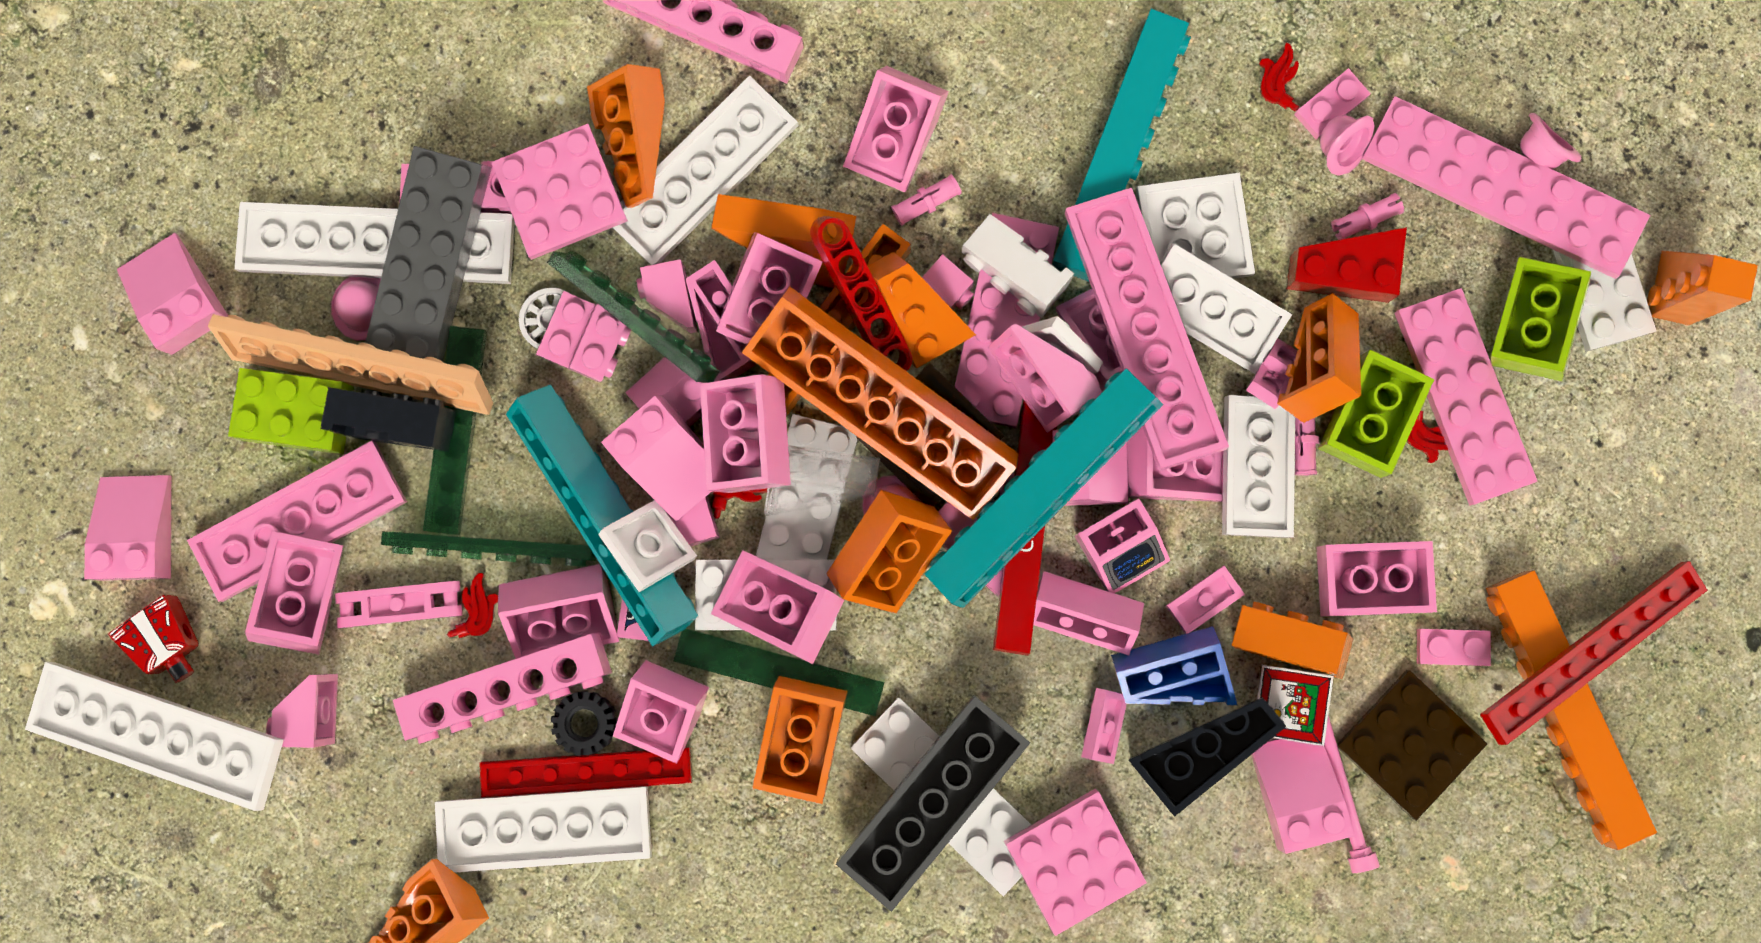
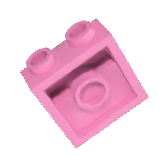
[535,291,632,382]

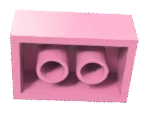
[700,374,791,493]
[1316,541,1437,617]

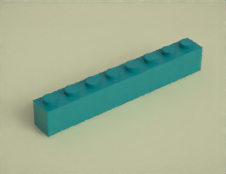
[1052,9,1191,282]
[924,369,1164,608]
[506,384,698,647]

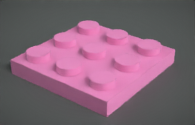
[491,124,628,260]
[1003,789,1147,936]

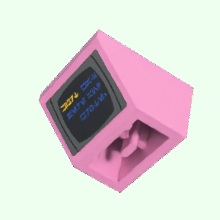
[1074,498,1170,594]

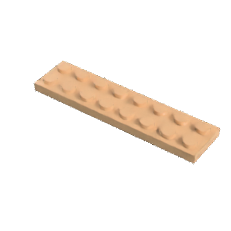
[208,314,493,415]

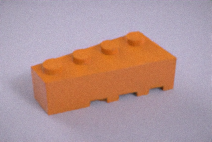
[1647,251,1758,325]

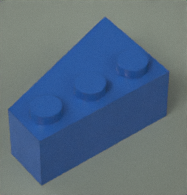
[1111,626,1238,706]

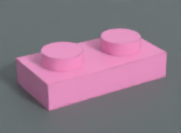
[1294,68,1371,140]
[1166,566,1245,634]
[1417,629,1491,666]
[1081,688,1127,764]

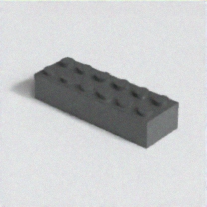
[365,146,492,362]
[836,695,1030,912]

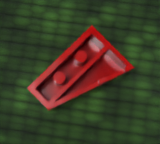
[1286,227,1407,303]

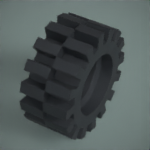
[550,691,618,756]

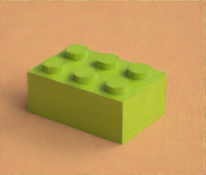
[1491,257,1591,381]
[1318,350,1434,478]
[228,368,354,455]

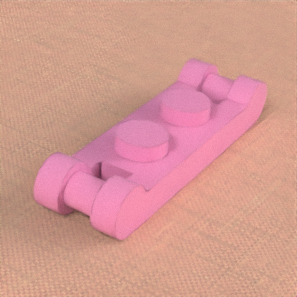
[335,581,462,628]

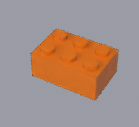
[826,490,952,614]
[753,676,848,804]

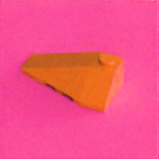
[587,64,665,208]
[711,194,857,289]
[369,859,489,943]

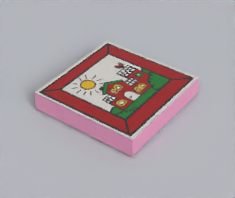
[1257,665,1334,746]

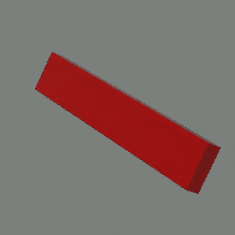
[479,747,693,798]

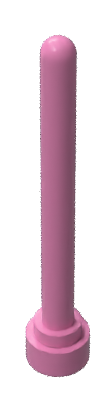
[1324,716,1380,873]

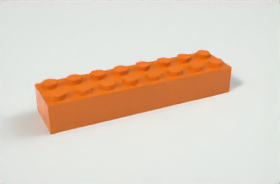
[742,286,1019,520]

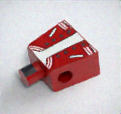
[108,595,199,683]

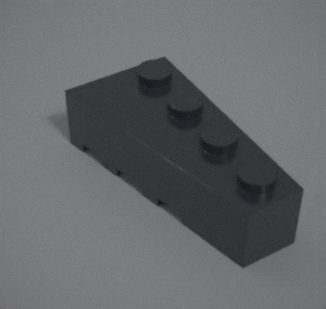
[1129,697,1286,817]

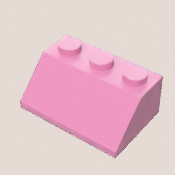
[498,564,619,659]

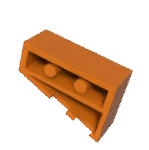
[868,252,976,368]
[1277,293,1361,423]
[1232,602,1353,679]

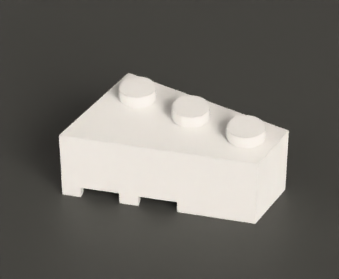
[962,214,1074,318]

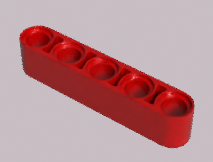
[810,216,913,372]

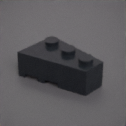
[320,387,456,452]

